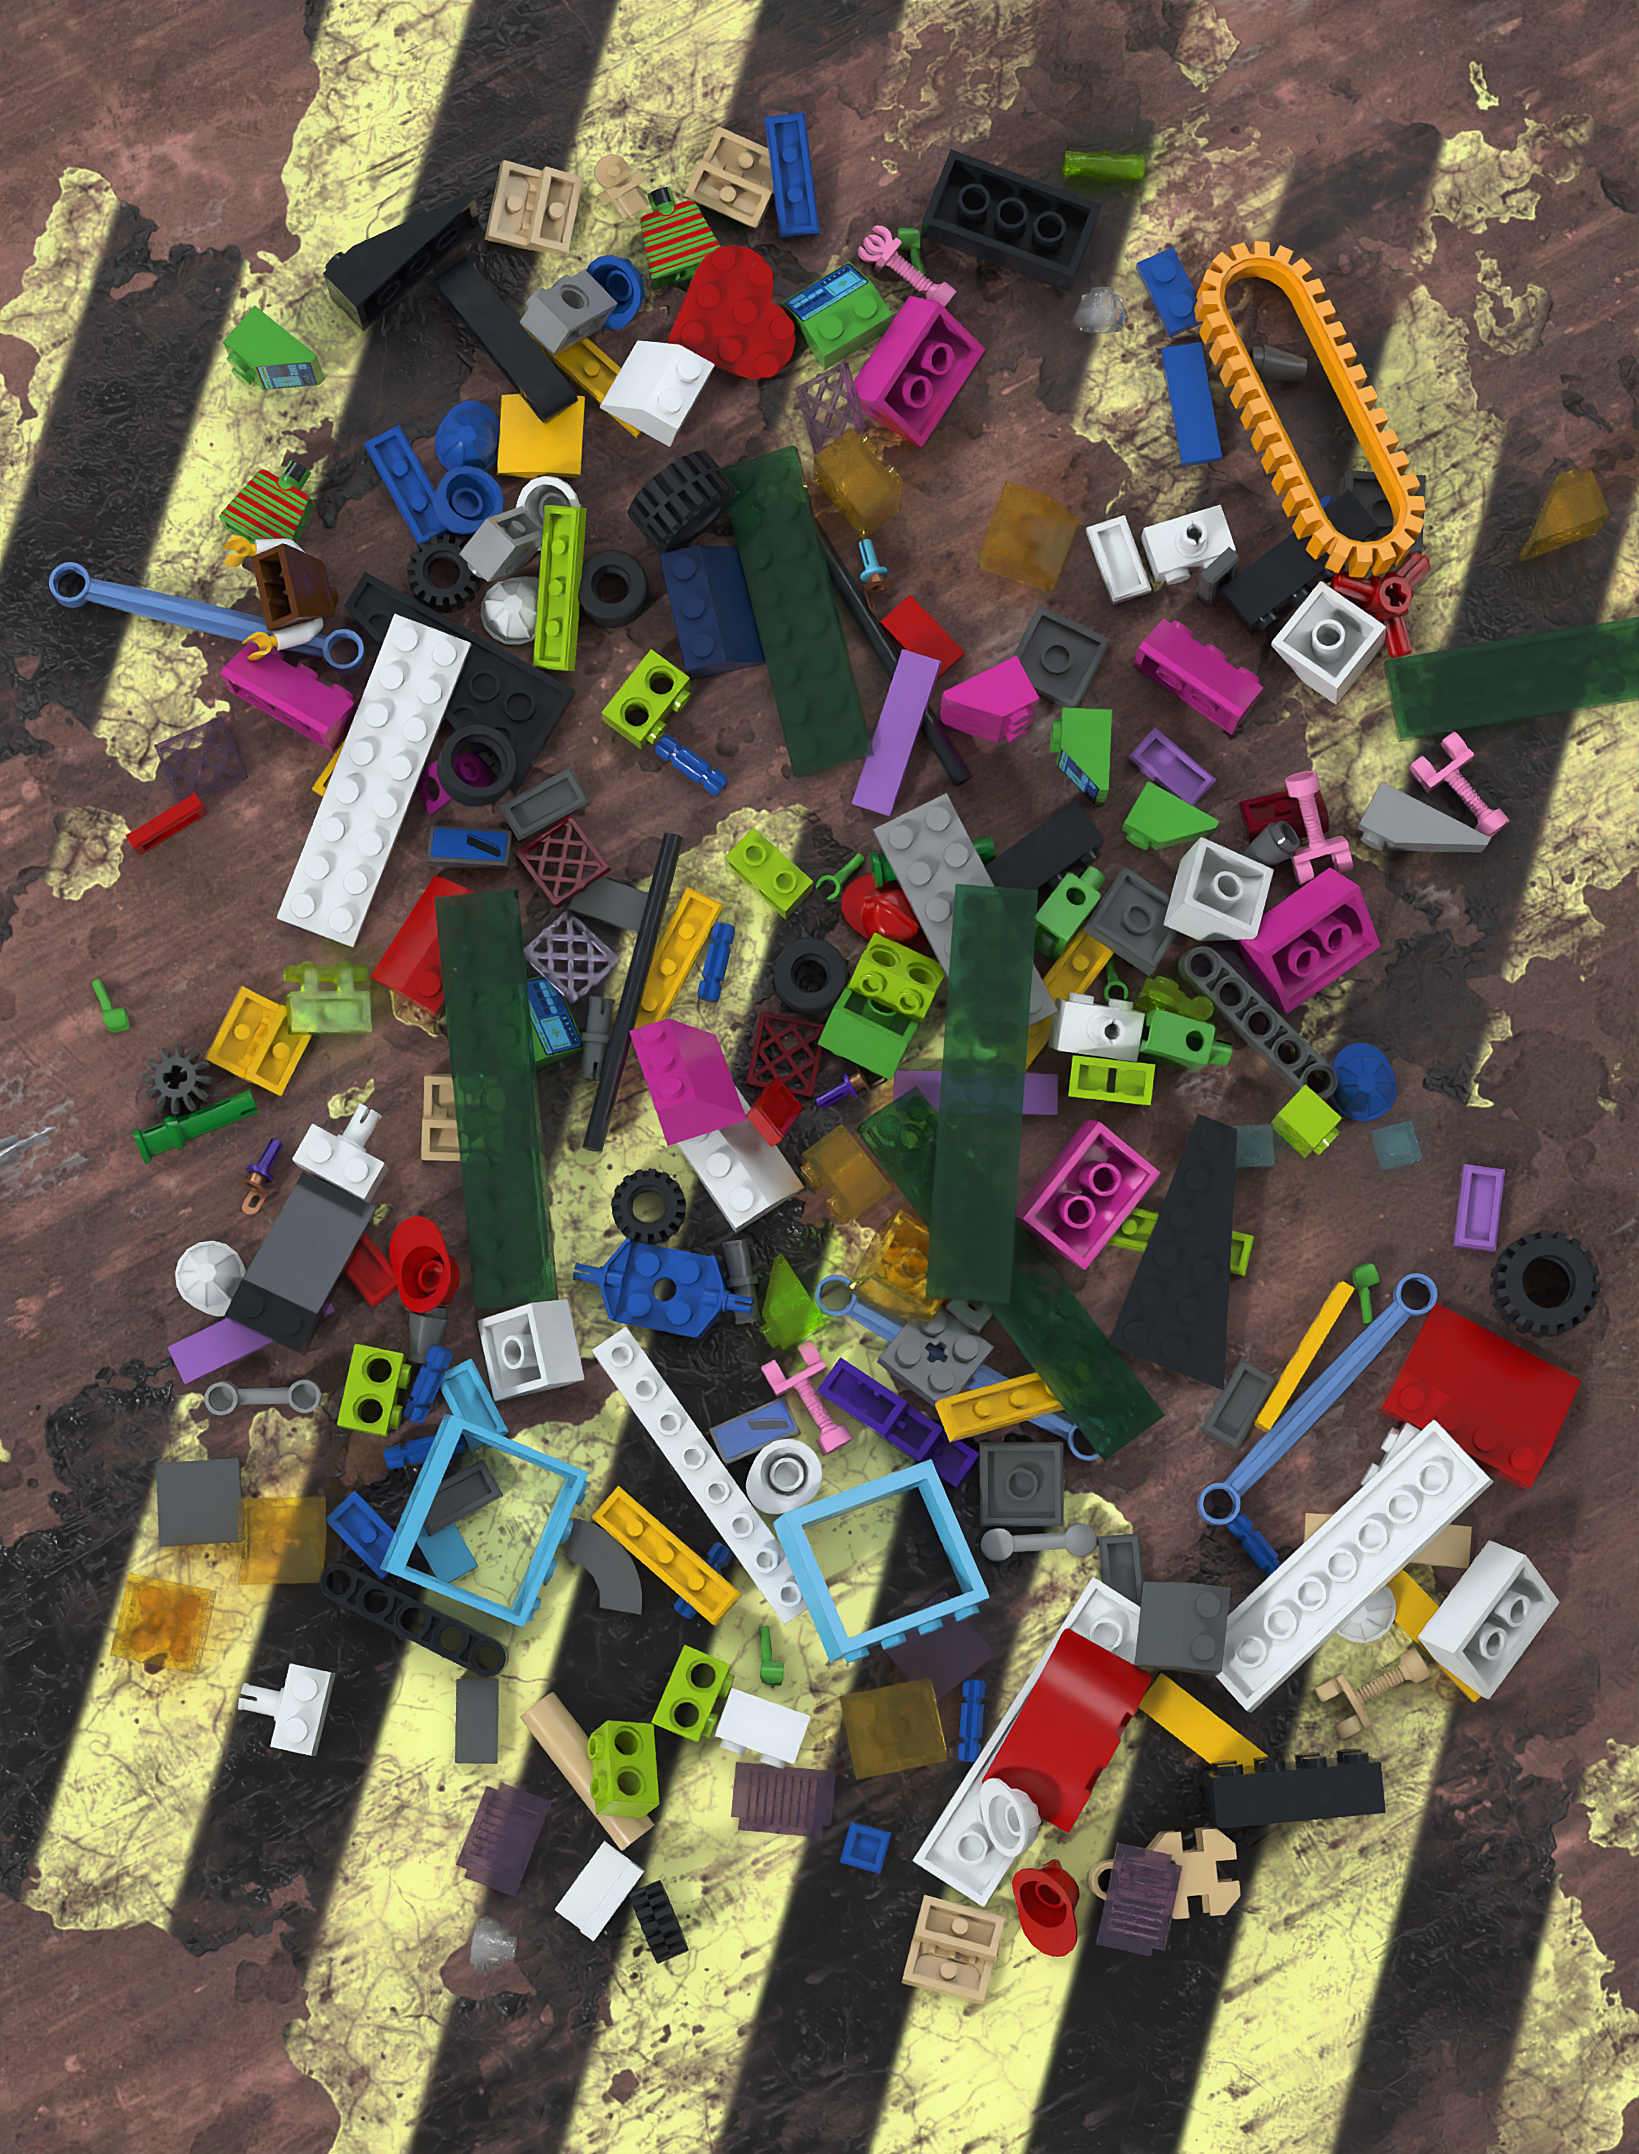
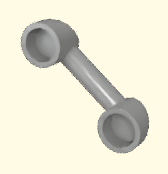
[204,1378,322,1415]
[980,1523,1097,1562]

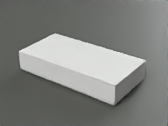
[1086,515,1151,605]

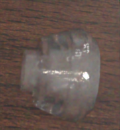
[1074,287,1129,334]
[470,1916,517,1974]

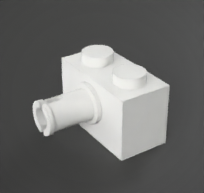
[1141,505,1236,585]
[1048,992,1145,1062]
[292,1103,389,1203]
[238,1664,336,1756]

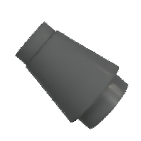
[1248,343,1307,383]
[1240,820,1300,867]
[409,1305,450,1364]

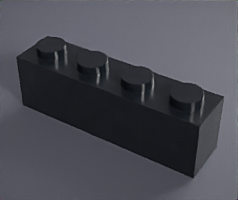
[1221,490,1379,635]
[984,801,1105,917]

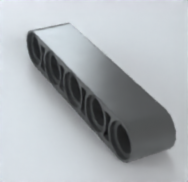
[1178,946,1338,1099]

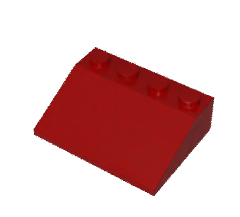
[1377,1302,1581,1490]

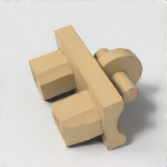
[594,154,650,220]

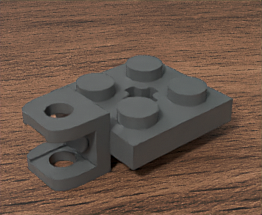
[877,1282,997,1408]

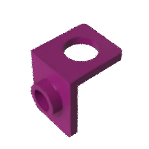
[417,751,493,814]

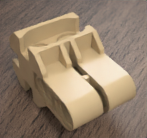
[1086,1827,1241,1919]

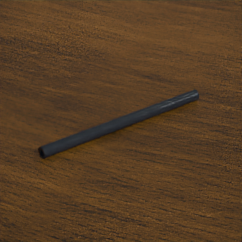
[790,503,972,787]
[582,833,684,1153]

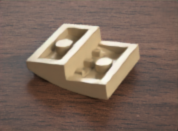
[684,126,774,230]
[485,160,584,255]
[421,1074,508,1163]
[901,1895,1006,2005]

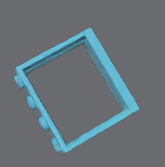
[380,1414,589,1628]
[772,1459,990,1664]

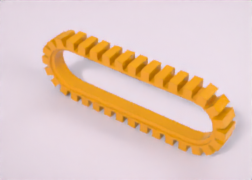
[1194,241,1425,578]

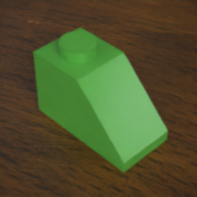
[1121,781,1219,850]

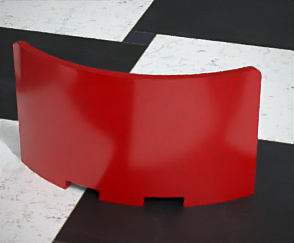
[982,1629,1153,1833]

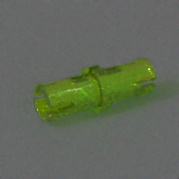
[1063,149,1145,182]

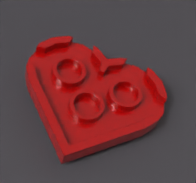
[666,245,796,379]

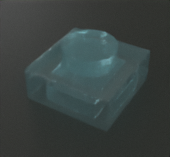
[1370,1120,1423,1172]
[1231,1124,1275,1168]

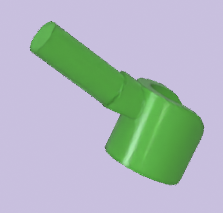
[898,228,925,276]
[816,853,865,901]
[1102,955,1128,1003]
[91,979,130,1033]
[1351,1263,1380,1323]
[759,1626,784,1686]

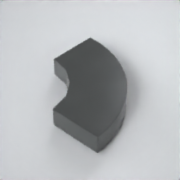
[566,1518,643,1615]

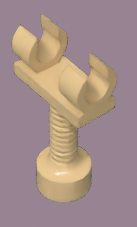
[1313,1647,1431,1740]

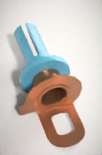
[859,539,893,615]

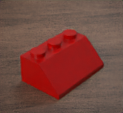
[370,874,505,1020]

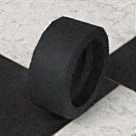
[437,724,517,807]

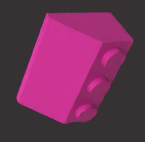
[846,295,985,448]
[1133,618,1264,735]
[220,642,356,752]
[939,655,1040,743]
[1237,867,1381,1014]
[629,1019,747,1146]
[1011,1120,1161,1270]

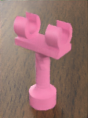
[858,226,957,307]
[1409,732,1510,837]
[1285,771,1353,885]
[761,1339,853,1456]

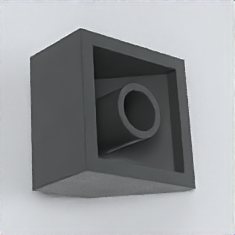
[1134,1581,1231,1676]

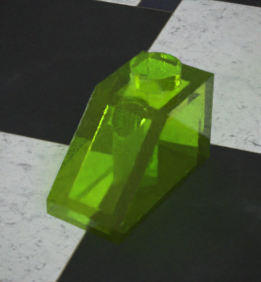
[760,1253,826,1353]

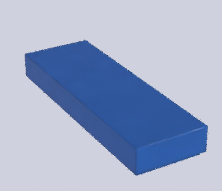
[764,112,820,239]
[1161,342,1222,467]
[364,425,454,544]

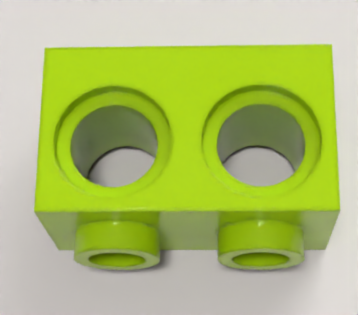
[601,649,692,750]
[725,827,813,920]
[848,933,945,1023]
[1068,1055,1155,1106]
[1269,1084,1342,1158]
[337,1344,412,1438]
[651,1645,735,1743]
[587,1720,659,1818]

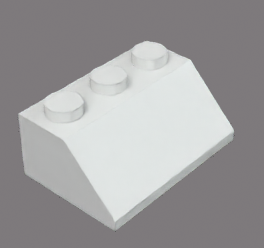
[676,1086,804,1234]
[1418,1540,1560,1700]

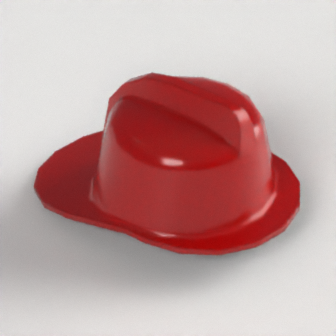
[841,874,928,952]
[389,1216,460,1313]
[1012,1859,1080,1957]

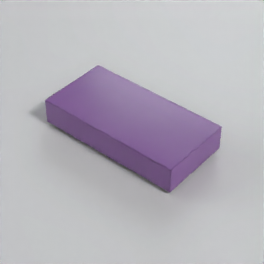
[1128,727,1216,806]
[1453,1164,1505,1252]

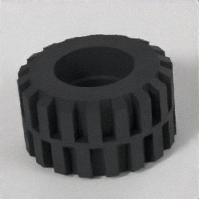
[627,450,737,554]
[1489,1230,1601,1338]

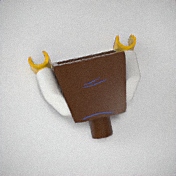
[223,535,339,661]

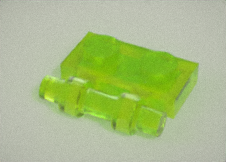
[284,961,372,1035]
[1135,976,1214,1023]

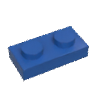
[1136,247,1203,338]
[324,1490,413,1580]

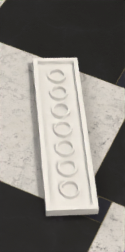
[277,614,471,948]
[1216,1420,1494,1713]
[912,1577,1140,1907]

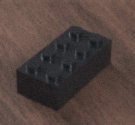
[921,149,1101,292]
[1202,1749,1386,1829]

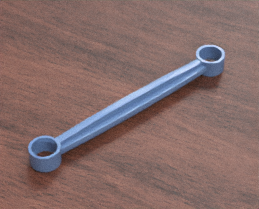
[49,562,366,674]
[1196,1273,1437,1526]
[815,1275,1109,1461]

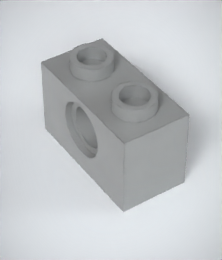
[520,270,618,356]
[459,506,543,582]

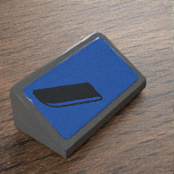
[426,825,512,871]
[709,1396,801,1468]

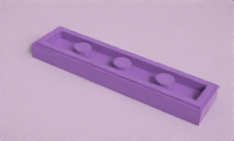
[851,649,942,817]
[893,1070,1058,1116]
[167,1303,336,1385]

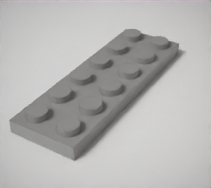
[873,793,1058,1050]

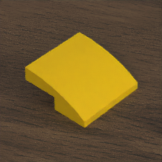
[497,394,585,479]
[204,986,318,1096]

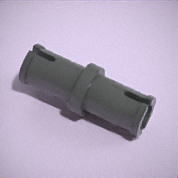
[579,997,615,1081]
[722,1239,761,1325]

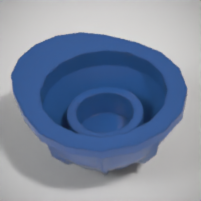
[586,255,645,330]
[435,401,499,472]
[433,466,504,535]
[1330,1043,1397,1122]

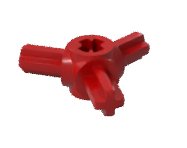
[1330,552,1431,658]

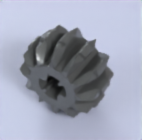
[142,1045,214,1116]

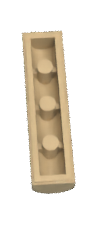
[520,1692,655,1851]

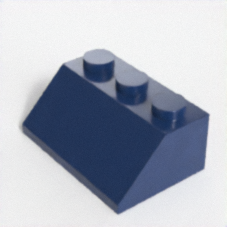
[659,545,766,681]

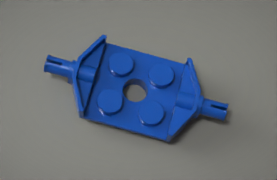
[573,1238,754,1339]

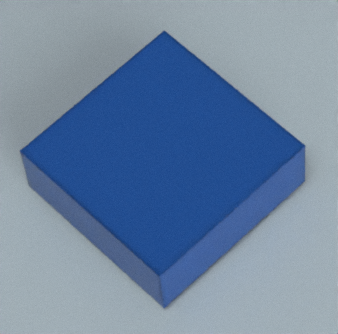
[840,1821,891,1874]

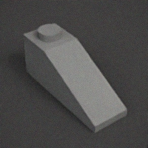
[1355,781,1491,853]

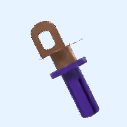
[815,1064,889,1110]
[238,1138,283,1214]

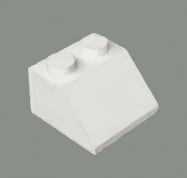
[600,340,715,447]
[1271,581,1386,704]
[1163,837,1274,941]
[477,1299,585,1401]

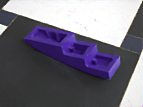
[817,1357,980,1490]

